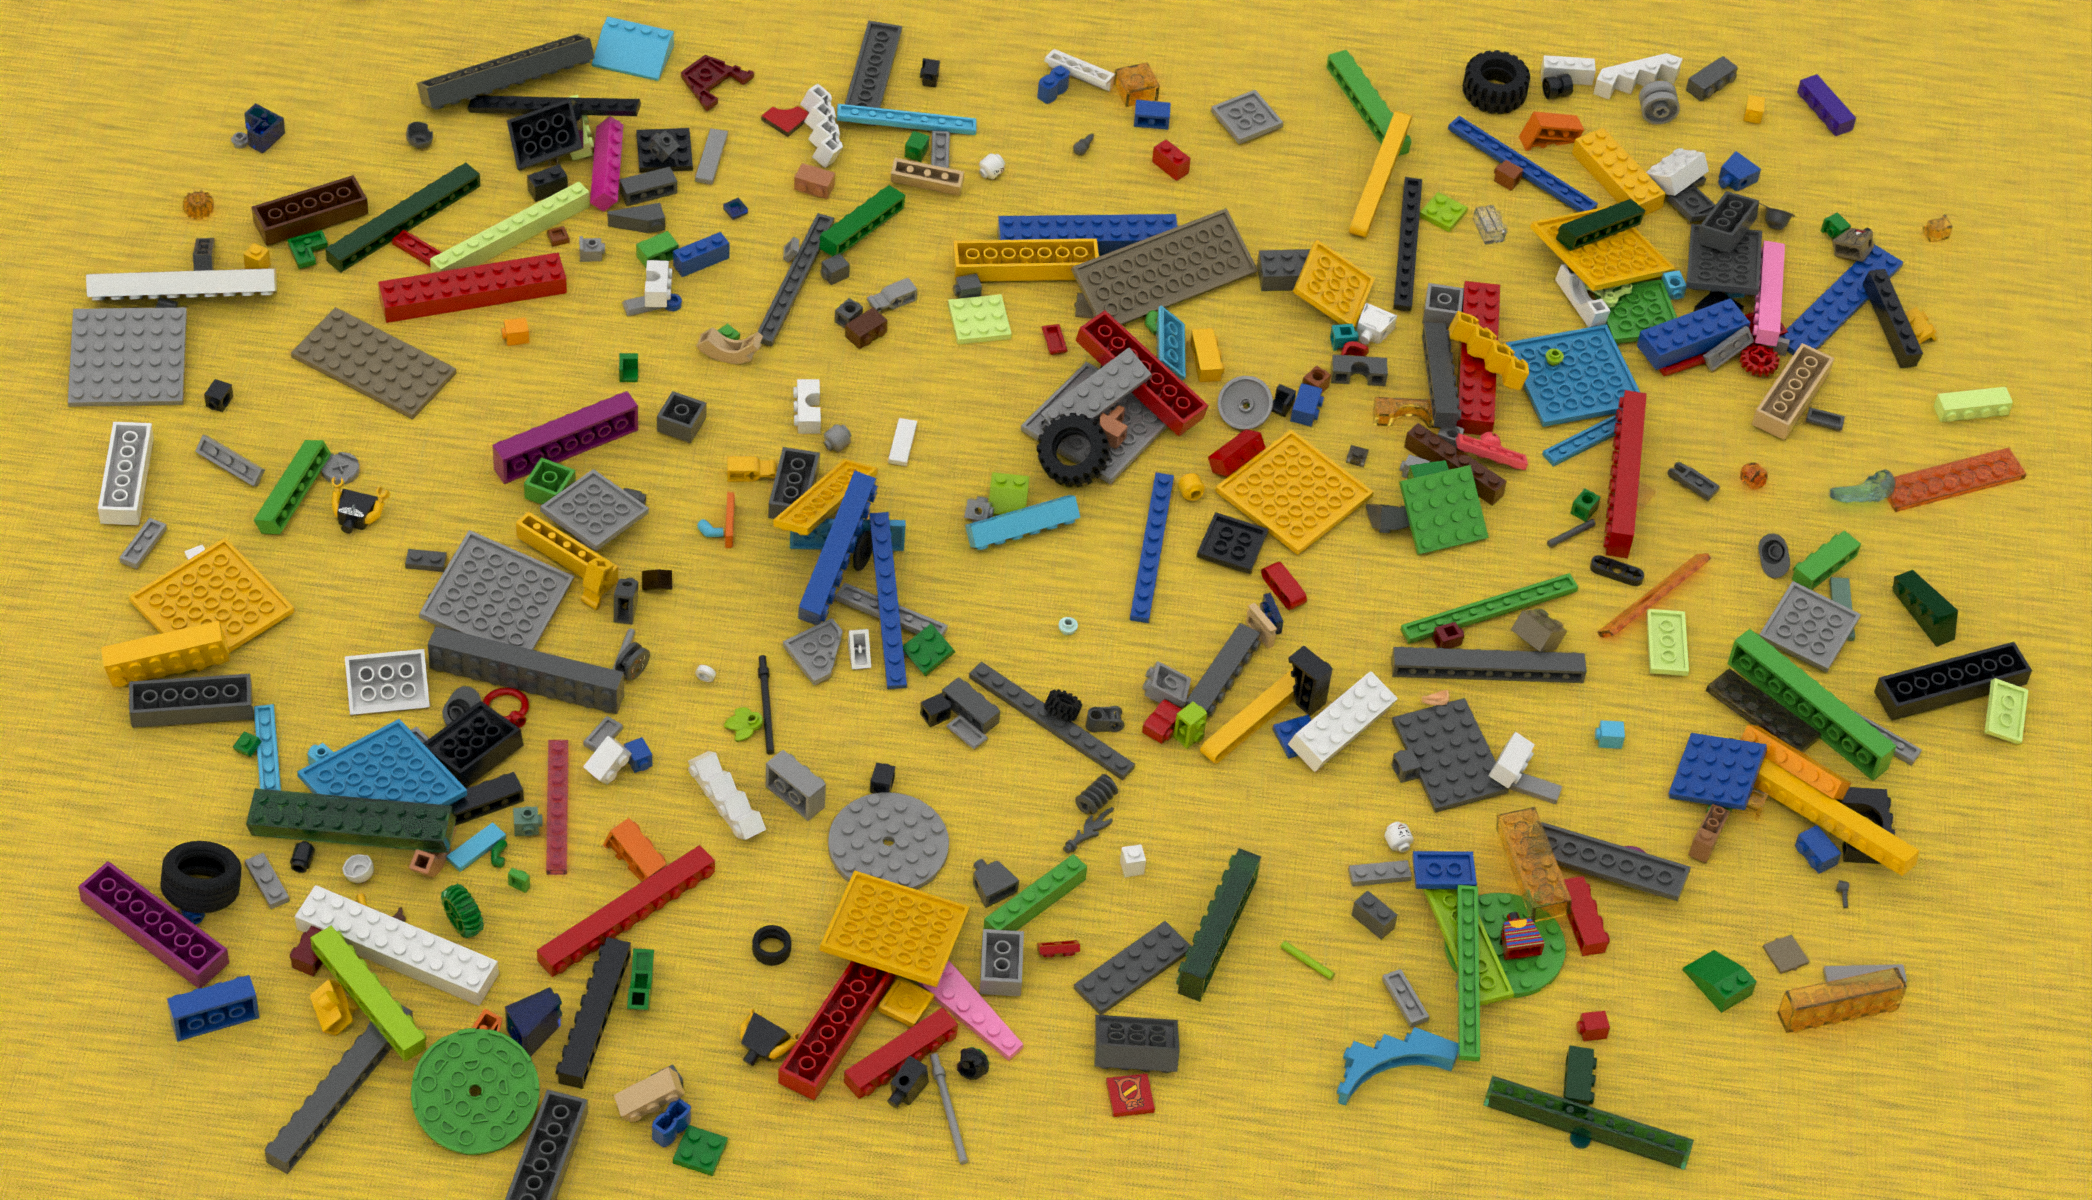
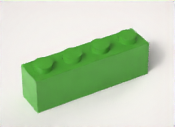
[1792,530,1861,590]

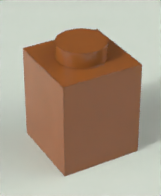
[1494,160,1523,191]

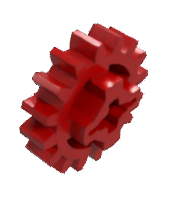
[1739,343,1780,377]

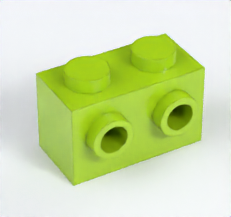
[1173,701,1207,749]

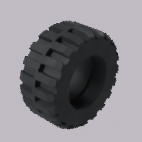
[1462,50,1530,114]
[1037,413,1110,487]

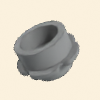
[231,132,249,148]

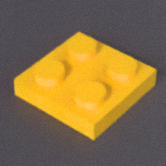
[878,977,935,1027]

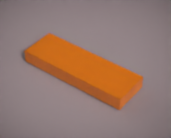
[725,492,735,548]

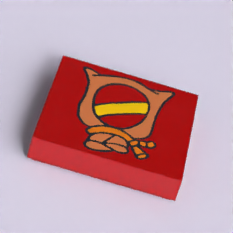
[1106,1074,1155,1117]

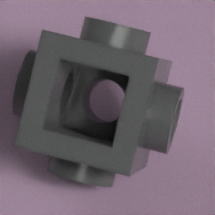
[648,131,680,163]

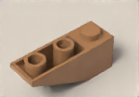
[1688,804,1730,863]

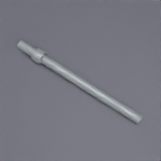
[930,1053,968,1165]

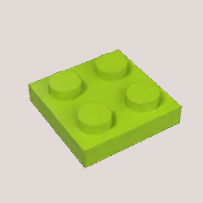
[1419,192,1468,232]

